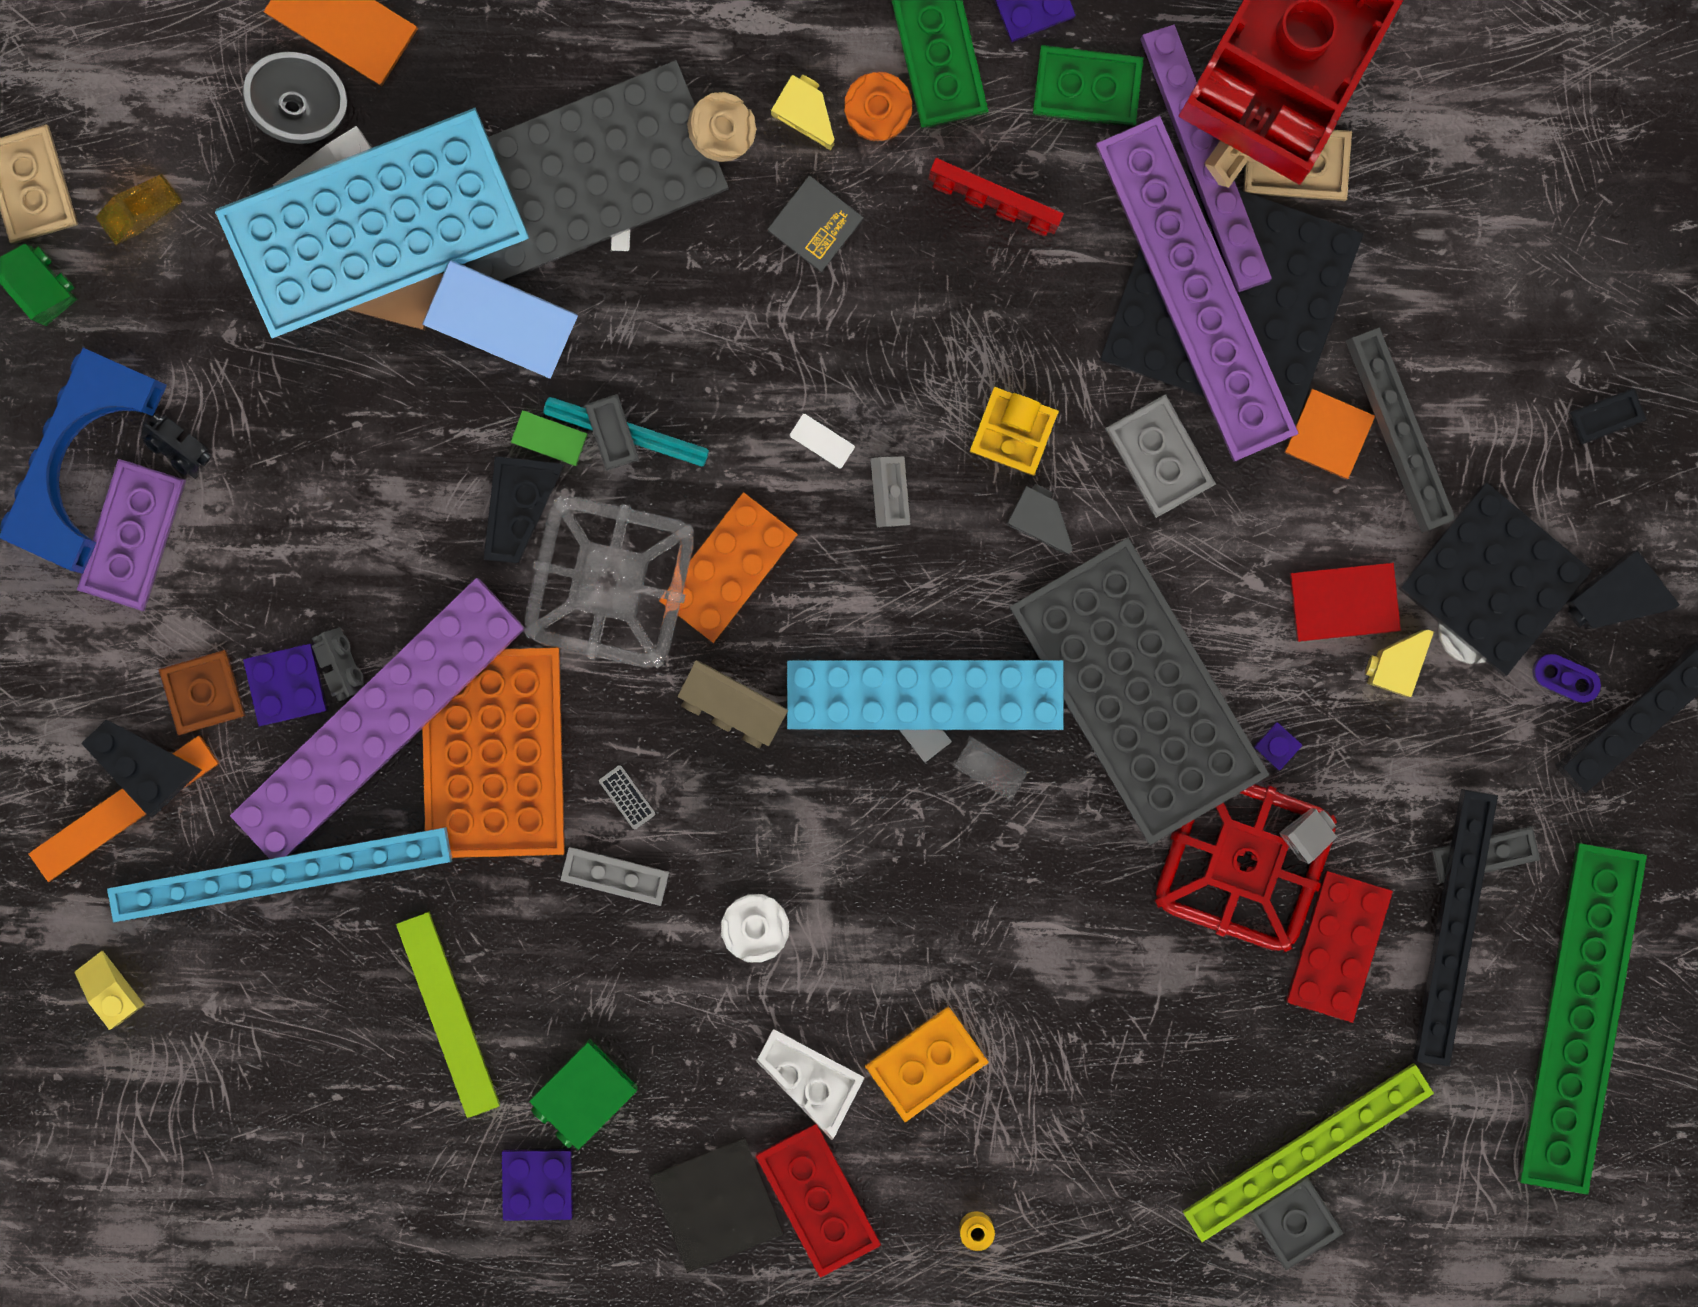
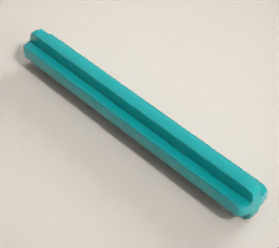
[543,397,709,466]

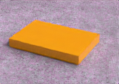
[865,1005,989,1122]

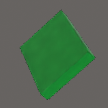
[1033,45,1144,127]

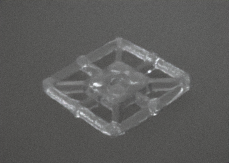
[524,496,695,668]

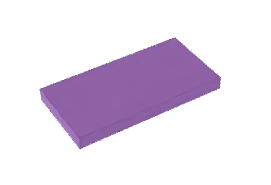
[77,459,186,611]

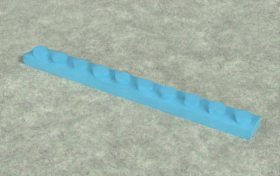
[107,827,452,922]

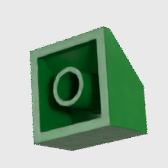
[0,244,77,326]

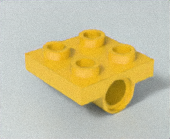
[969,387,1059,476]

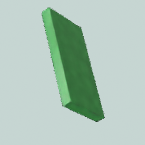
[891,0,989,129]

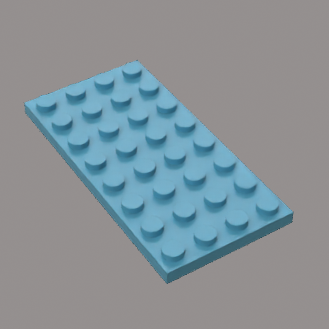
[215,107,529,338]

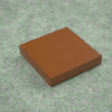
[159,650,246,735]

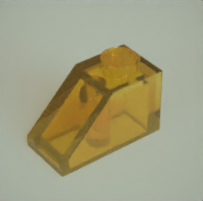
[95,174,182,245]

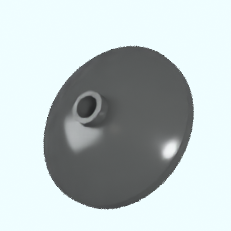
[242,52,347,144]

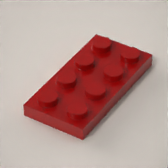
[928,158,1064,236]
[1285,870,1393,1023]
[756,1123,881,1278]

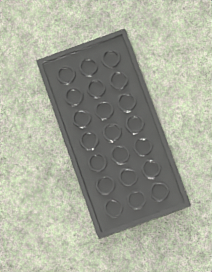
[462,60,729,282]
[1009,537,1269,846]

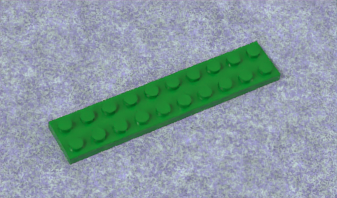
[1518,843,1647,1195]

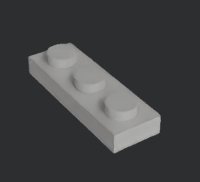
[560,847,670,906]

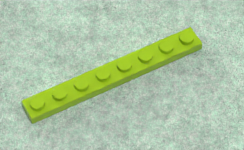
[1182,1063,1434,1242]

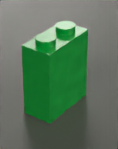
[529,1039,639,1150]

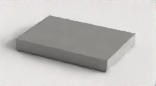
[1105,394,1216,518]

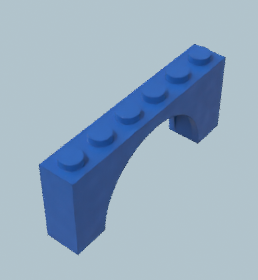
[0,348,167,574]

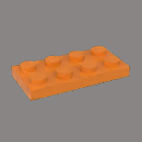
[659,492,798,643]

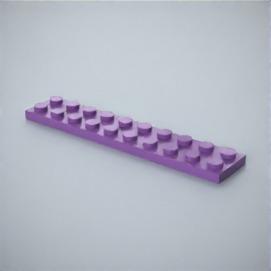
[1095,116,1299,462]
[230,578,526,859]

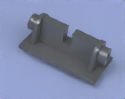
[311,627,364,702]

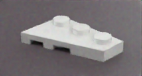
[756,1029,865,1140]

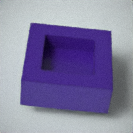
[1253,722,1303,771]

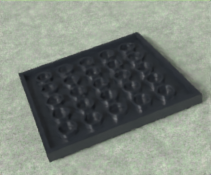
[1099,170,1363,427]

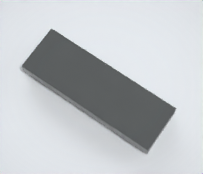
[1430,826,1540,883]

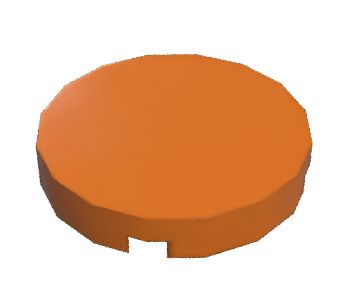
[844,72,912,141]

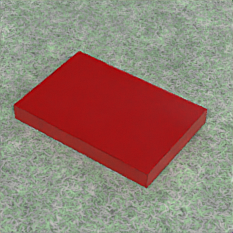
[1290,563,1401,642]

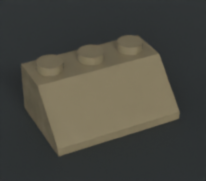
[677,660,788,749]

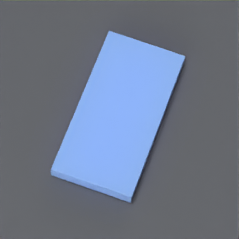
[423,260,578,379]

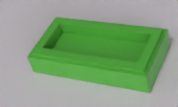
[511,410,588,466]

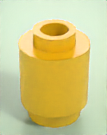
[959,1211,995,1251]

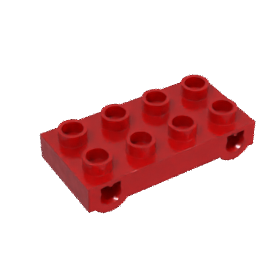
[1178,0,1403,185]

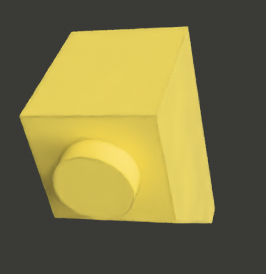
[771,75,834,150]
[1365,630,1434,697]
[74,951,145,1030]

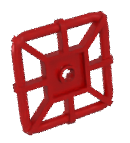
[1154,784,1337,953]

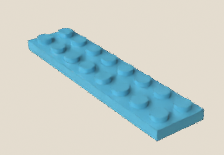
[787,660,1064,730]

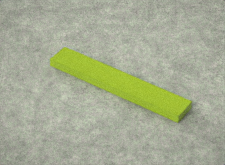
[396,911,500,1118]

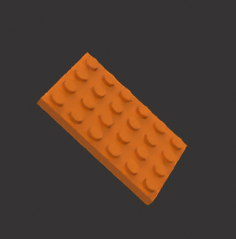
[422,648,565,858]

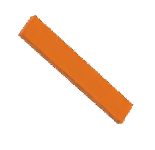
[28,735,220,882]

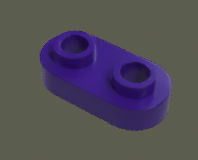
[1532,654,1601,703]

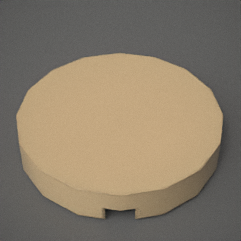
[687,92,757,162]

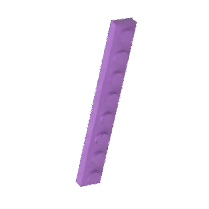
[1140,24,1272,293]

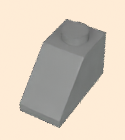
[1279,808,1337,864]

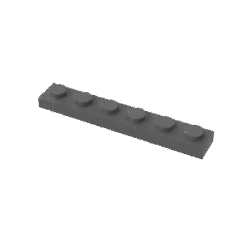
[1346,327,1456,533]

